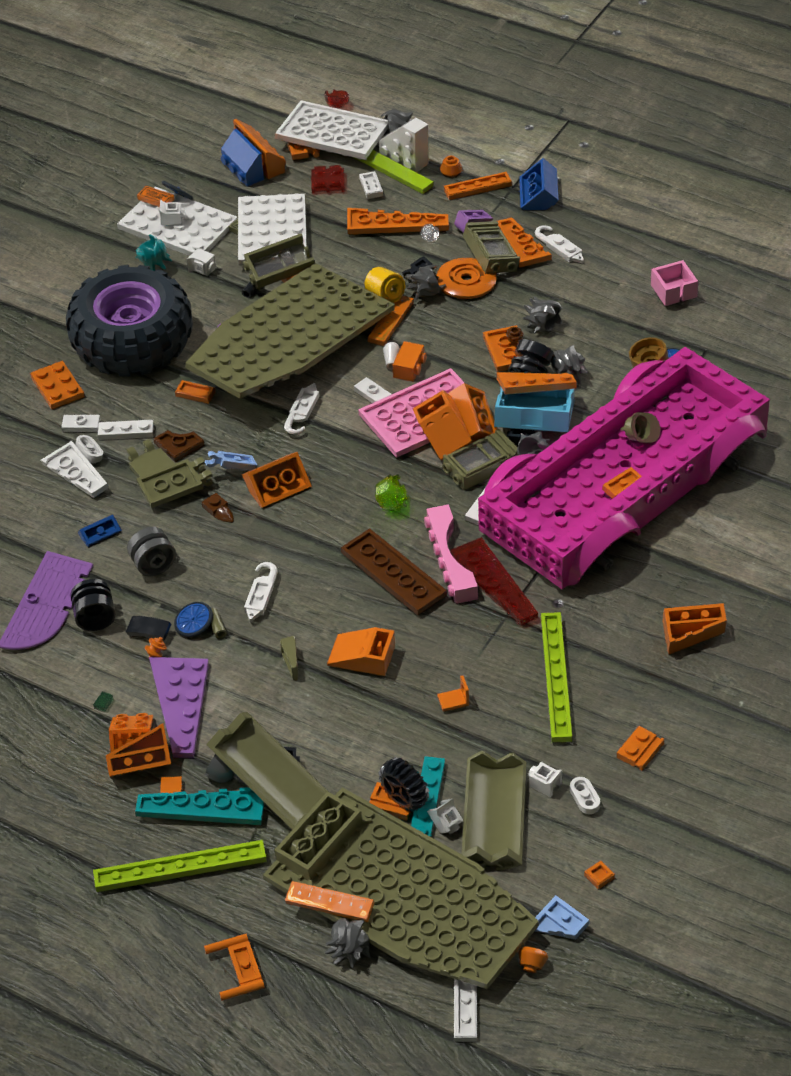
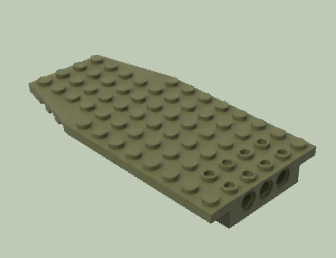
[186,263,395,399]
[263,787,539,989]

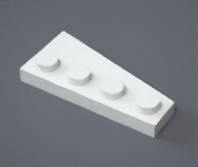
[41,441,109,498]

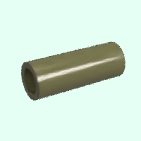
[210,608,227,639]

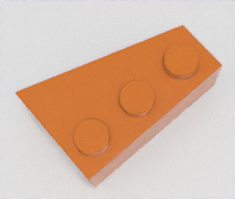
[662,603,727,655]
[106,723,171,777]

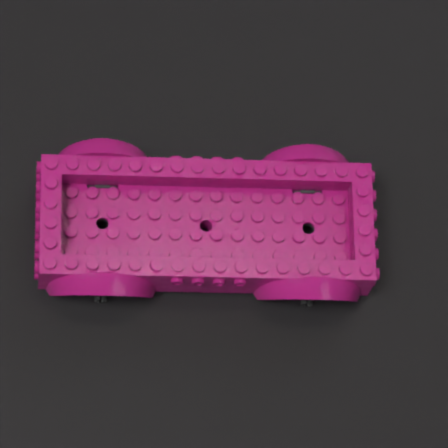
[478,347,770,589]

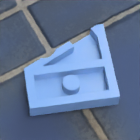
[535,895,590,939]

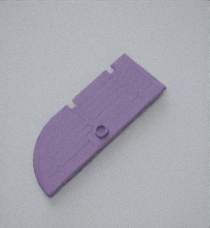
[0,551,93,650]

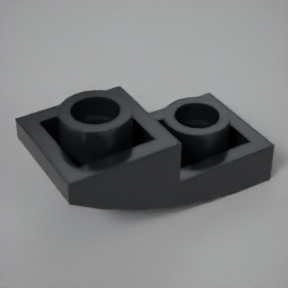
[126,616,172,640]

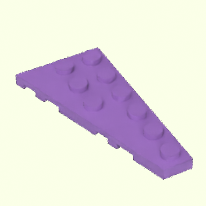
[149,657,209,758]

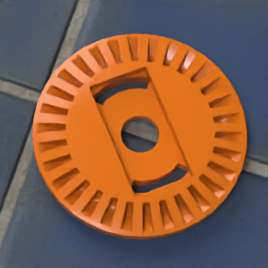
[436,258,497,299]

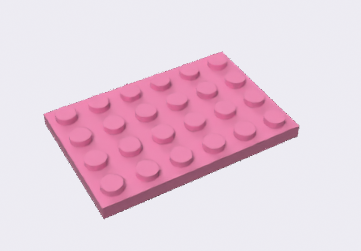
[358,368,464,458]

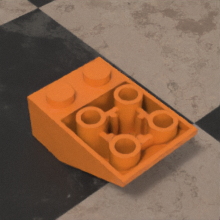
[412,390,473,460]
[327,627,395,676]

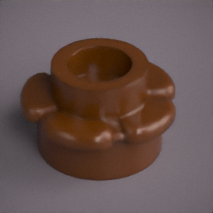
[506,327,524,343]

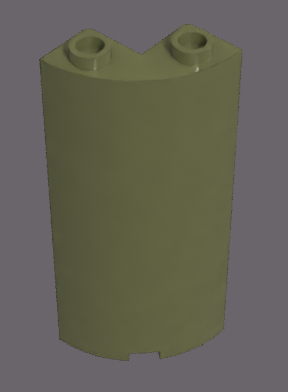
[206,712,329,830]
[461,751,526,870]

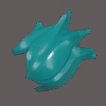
[135,234,172,271]

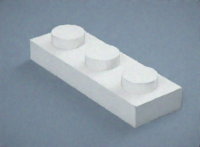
[98,420,154,440]

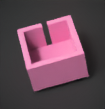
[651,260,698,306]

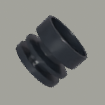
[508,339,554,373]
[70,579,116,631]

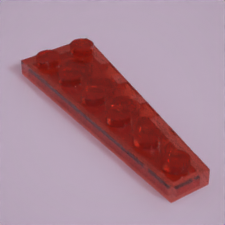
[449,537,538,625]

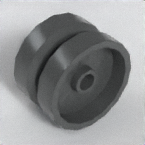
[127,527,176,576]

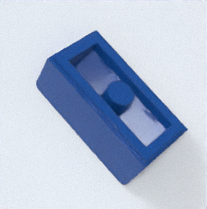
[78,515,122,547]

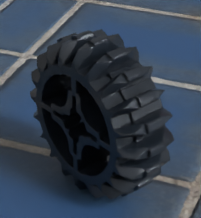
[378,757,430,812]

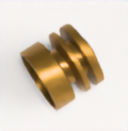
[629,337,669,368]

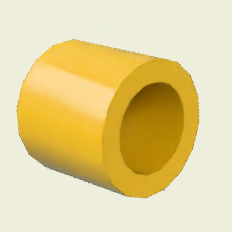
[364,267,406,303]

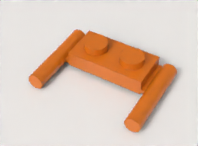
[204,934,265,1001]

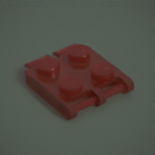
[311,165,345,194]

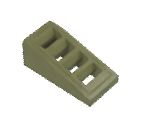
[280,636,298,681]

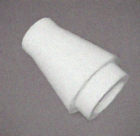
[383,342,400,370]

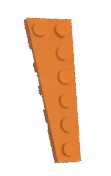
[347,208,449,235]

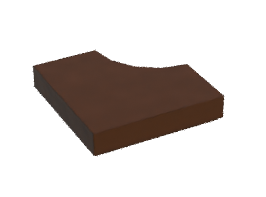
[153,430,205,462]

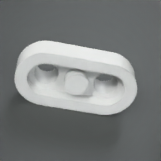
[75,435,103,463]
[570,777,600,814]

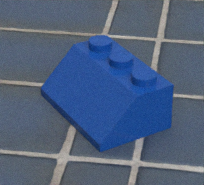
[221,128,264,186]
[519,158,559,210]

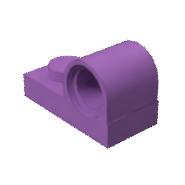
[454,210,493,233]

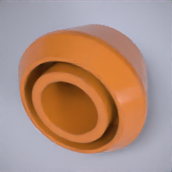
[440,155,462,177]
[518,946,548,973]

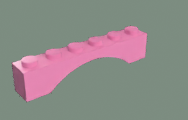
[424,504,478,604]

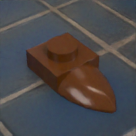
[201,493,234,523]

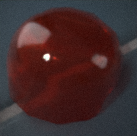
[324,89,350,109]

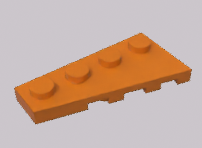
[497,217,552,268]
[497,372,577,394]

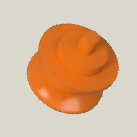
[145,637,167,657]

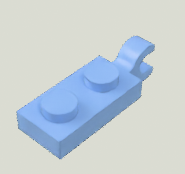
[205,451,257,471]

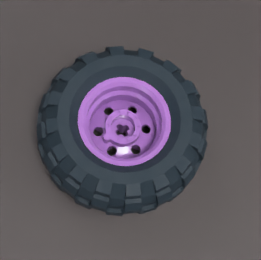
[66,265,193,377]

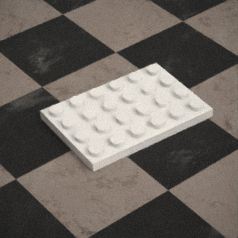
[275,101,389,160]
[117,187,238,256]
[238,193,307,265]

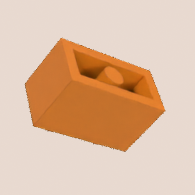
[393,341,427,382]

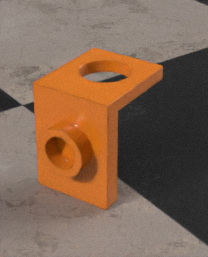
[437,675,469,712]

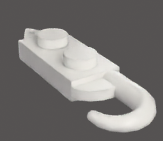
[535,225,584,263]
[284,383,319,435]
[244,562,278,622]

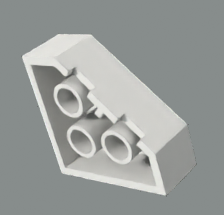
[379,118,429,173]

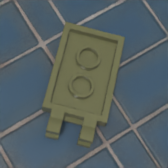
[126,439,174,478]
[136,457,213,509]

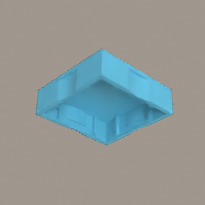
[494,386,575,432]

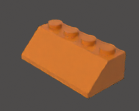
[233,119,286,179]

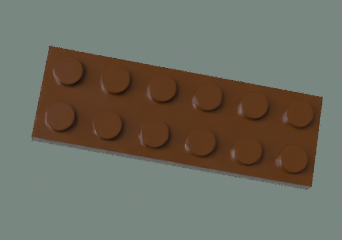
[341,528,447,615]

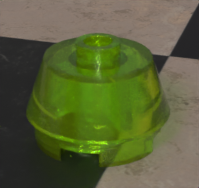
[375,474,408,511]

